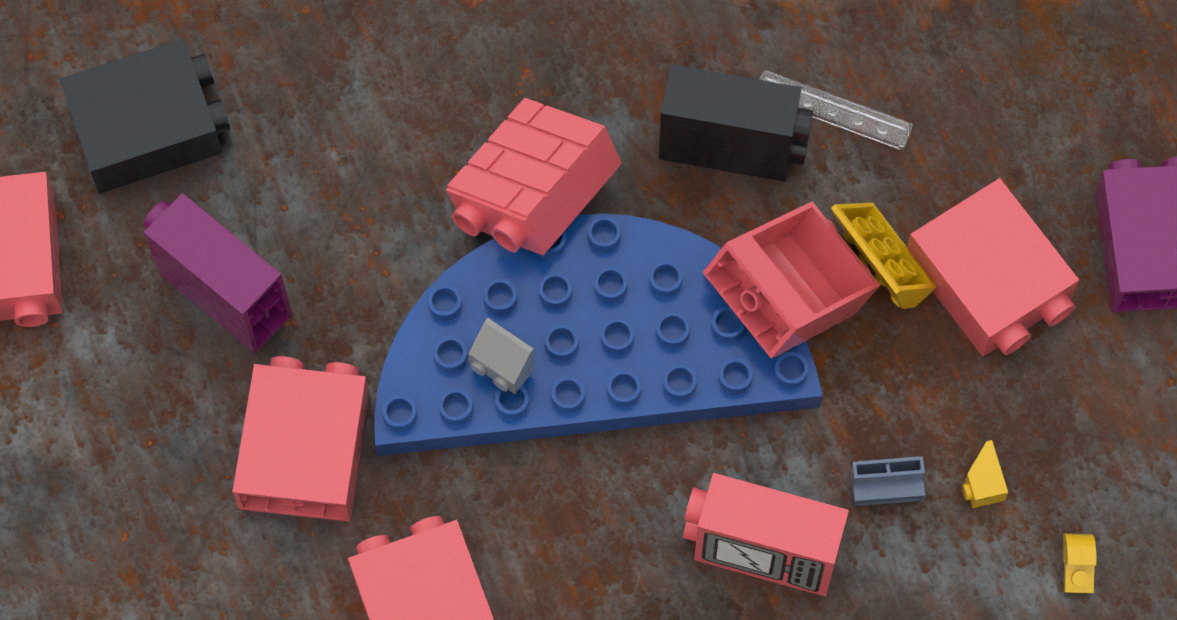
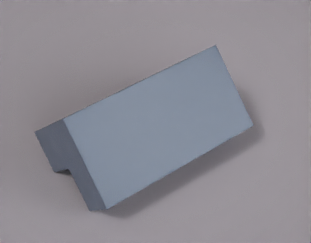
[850,456,925,506]

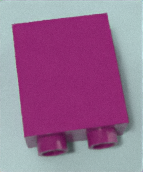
[1095,156,1177,313]
[144,193,292,354]

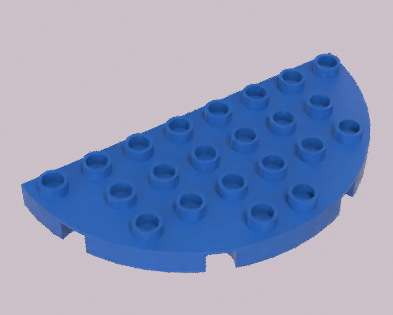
[374,214,822,456]

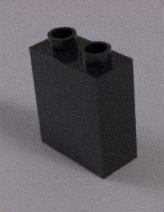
[60,39,231,194]
[659,64,813,182]

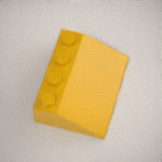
[831,203,937,309]

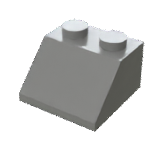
[469,318,535,394]

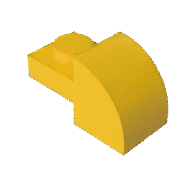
[1063,533,1096,593]

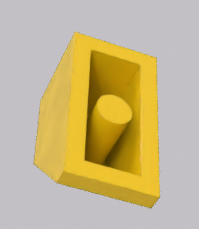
[962,440,1008,509]

